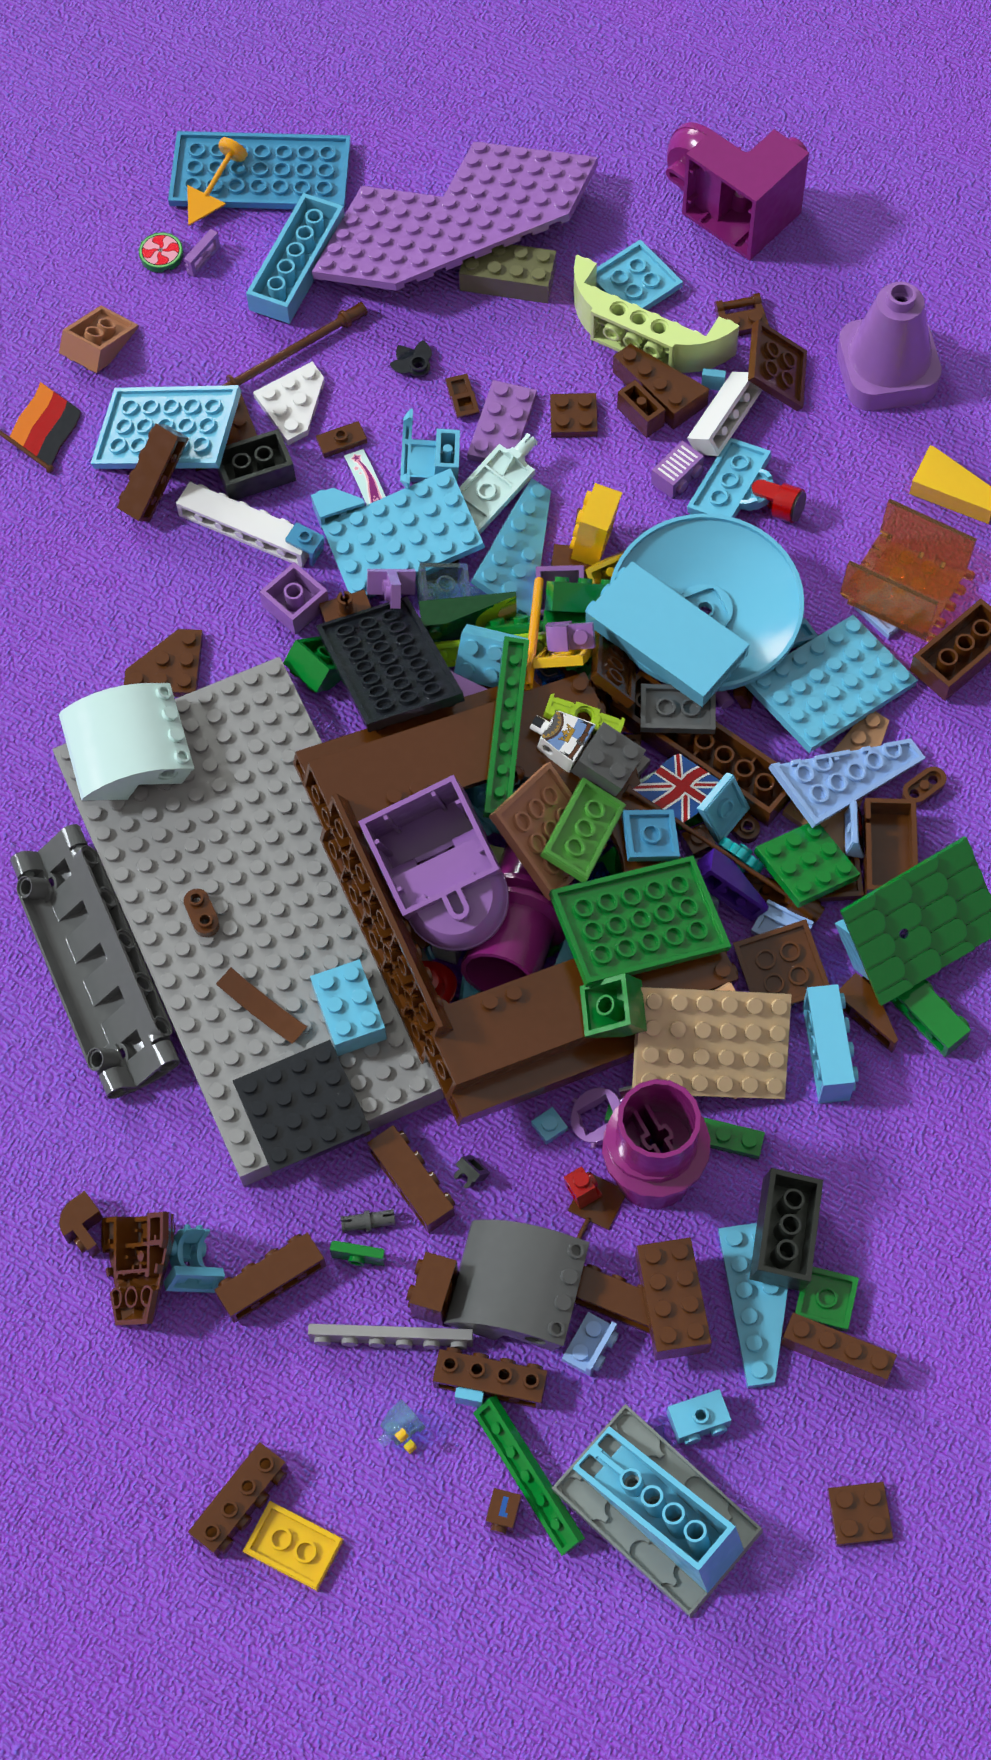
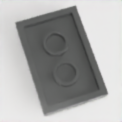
[640,684,716,734]

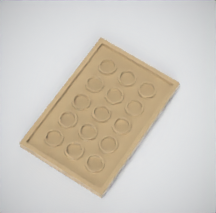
[632,987,792,1099]

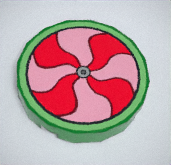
[139,232,184,273]

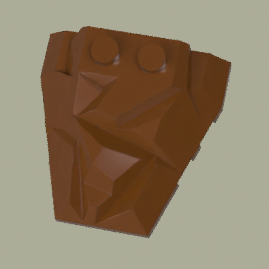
[101,1212,176,1326]

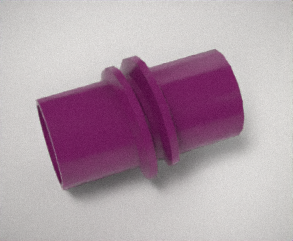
[461,843,574,992]
[602,1079,711,1210]

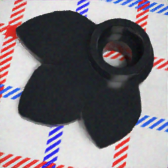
[390,340,432,377]

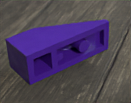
[697,848,769,921]

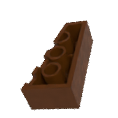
[613,343,709,430]

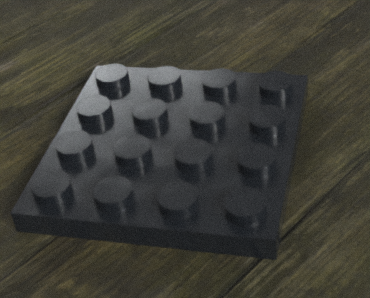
[232,1040,372,1176]

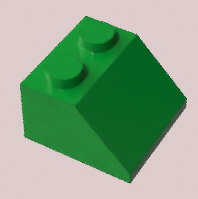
[283,636,341,693]
[580,973,647,1038]

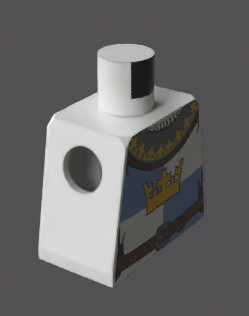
[529,711,595,773]

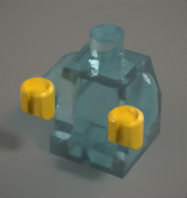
[377,1399,426,1454]

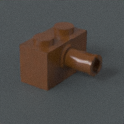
[319,590,371,623]

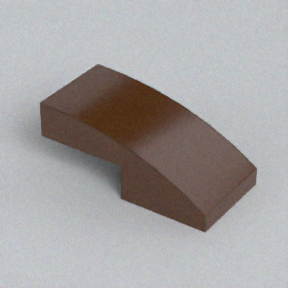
[445,373,479,419]

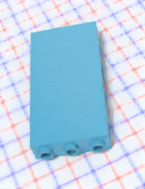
[585,561,749,707]

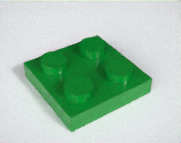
[795,1267,859,1332]

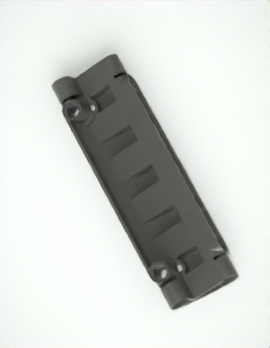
[10,824,180,1099]

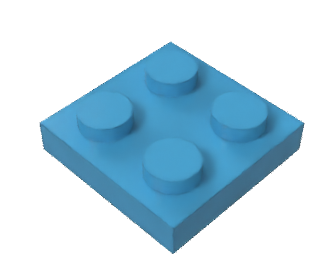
[621,809,680,861]

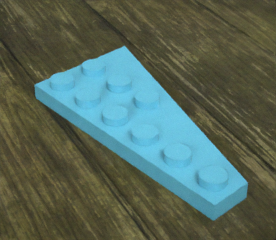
[718,1223,788,1389]

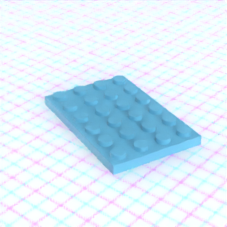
[91,385,242,469]
[321,468,485,599]
[745,615,918,753]

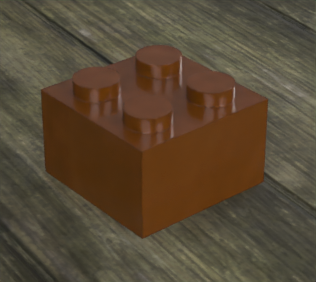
[406,1251,458,1326]

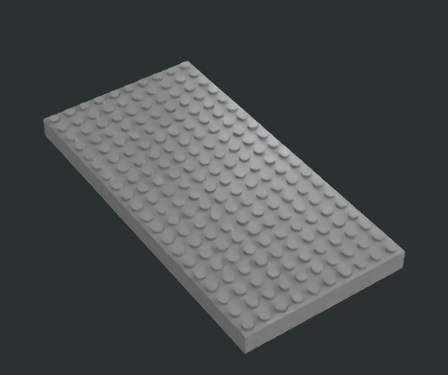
[52,657,450,1187]

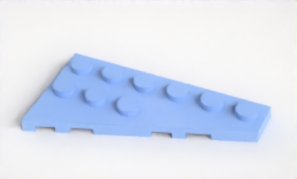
[769,738,925,828]

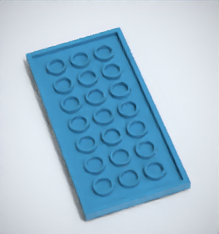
[168,131,351,211]

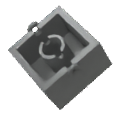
[570,722,646,797]

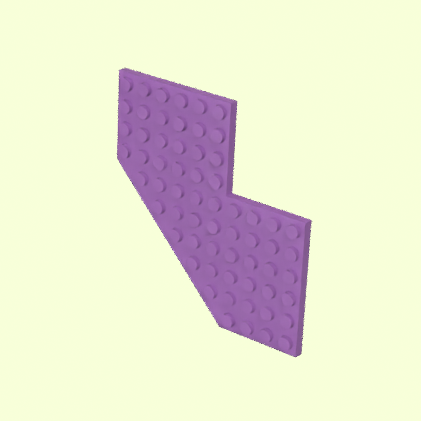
[312,142,598,291]

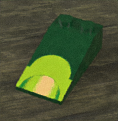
[419,591,517,642]

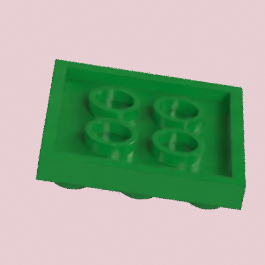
[754,823,860,908]

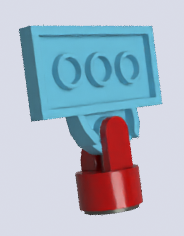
[687,438,806,523]

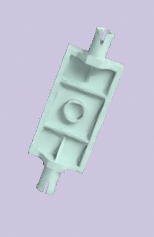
[459,433,538,534]

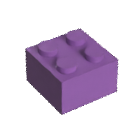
[259,562,329,635]

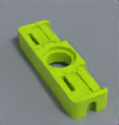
[544,693,625,735]

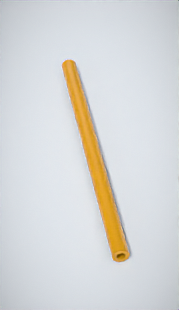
[524,577,544,690]

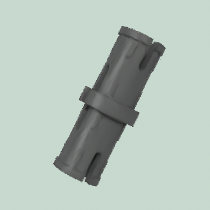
[340,1209,396,1233]

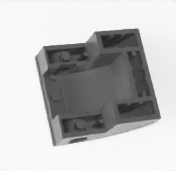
[444,1220,589,1351]

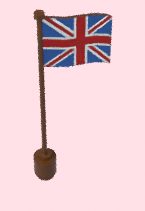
[624,754,825,923]

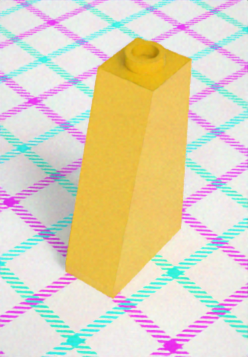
[909,445,991,524]

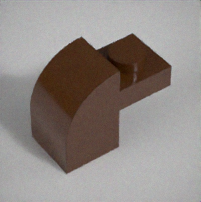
[59,1191,103,1258]

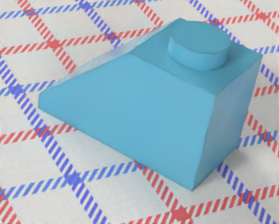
[311,488,365,530]

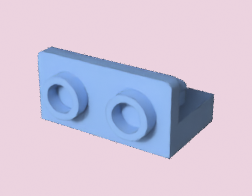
[562,1312,619,1377]

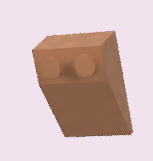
[59,305,138,373]

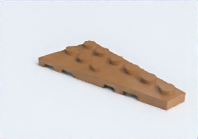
[782,711,890,850]

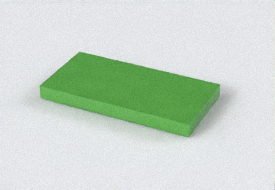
[540,777,626,882]

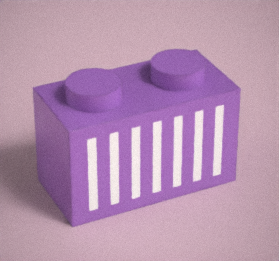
[651,440,704,499]

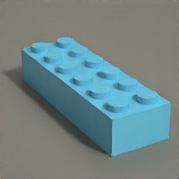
[246,193,345,324]

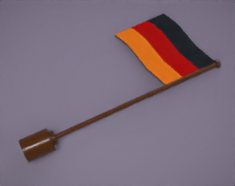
[0,382,81,473]

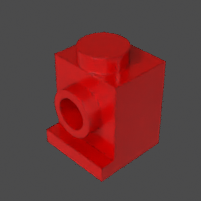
[564,1166,603,1209]

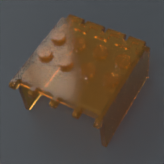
[840,499,977,642]

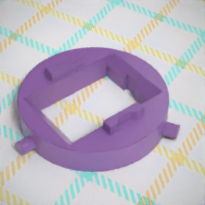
[571,1087,623,1149]

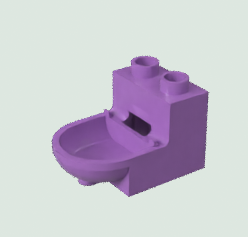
[358,775,509,951]

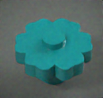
[717,836,764,874]

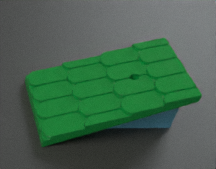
[835,836,991,1006]

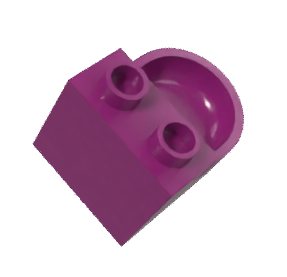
[666,122,809,261]

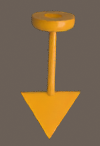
[187,137,248,226]

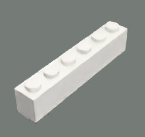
[176,482,309,568]

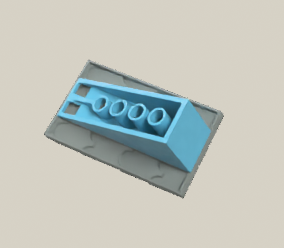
[552,1404,763,1618]

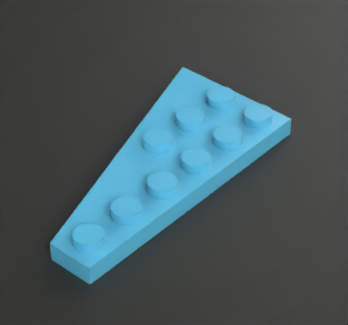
[470,478,551,616]

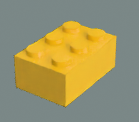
[569,483,622,565]

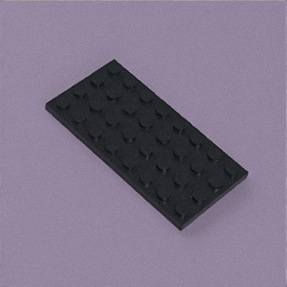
[316,596,465,732]

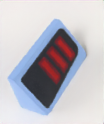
[844,800,864,858]

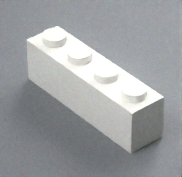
[687,372,762,456]

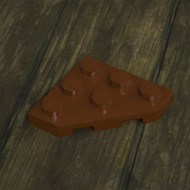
[124,629,203,697]

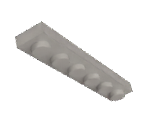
[308,1324,473,1350]

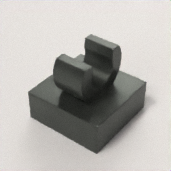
[454,1155,490,1189]

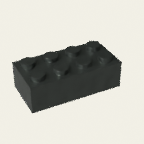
[749,1168,823,1291]

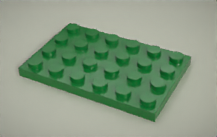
[549,856,731,987]

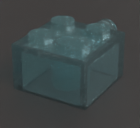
[416,563,486,619]

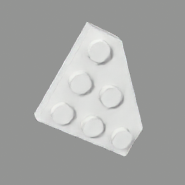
[253,361,325,445]

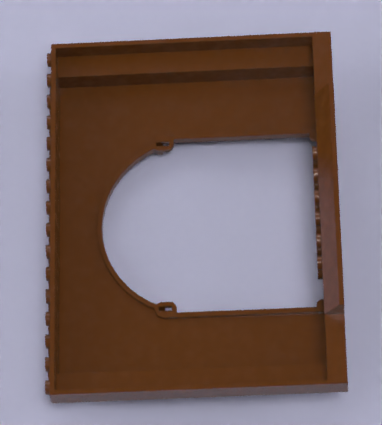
[293,667,739,1126]

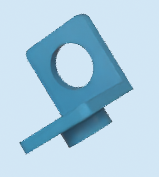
[285,523,324,567]

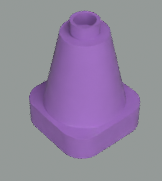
[837,282,942,411]

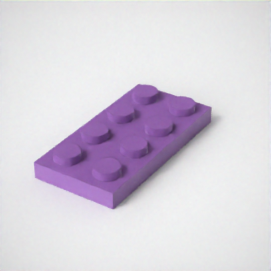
[467,380,537,462]

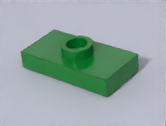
[330,1240,386,1266]

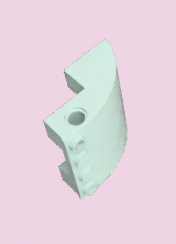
[59,683,194,801]

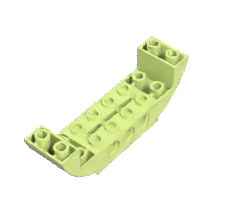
[574,255,739,373]

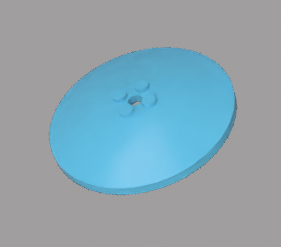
[610,514,804,692]

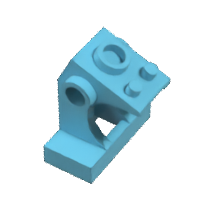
[164,1224,225,1293]

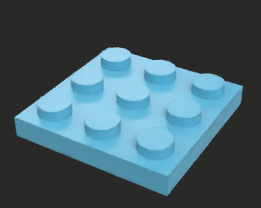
[596,239,683,310]

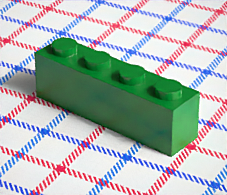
[545,577,611,613]
[891,979,971,1057]

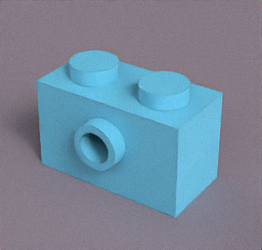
[667,1389,732,1445]

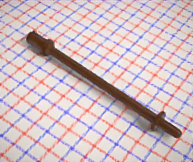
[221,302,368,386]

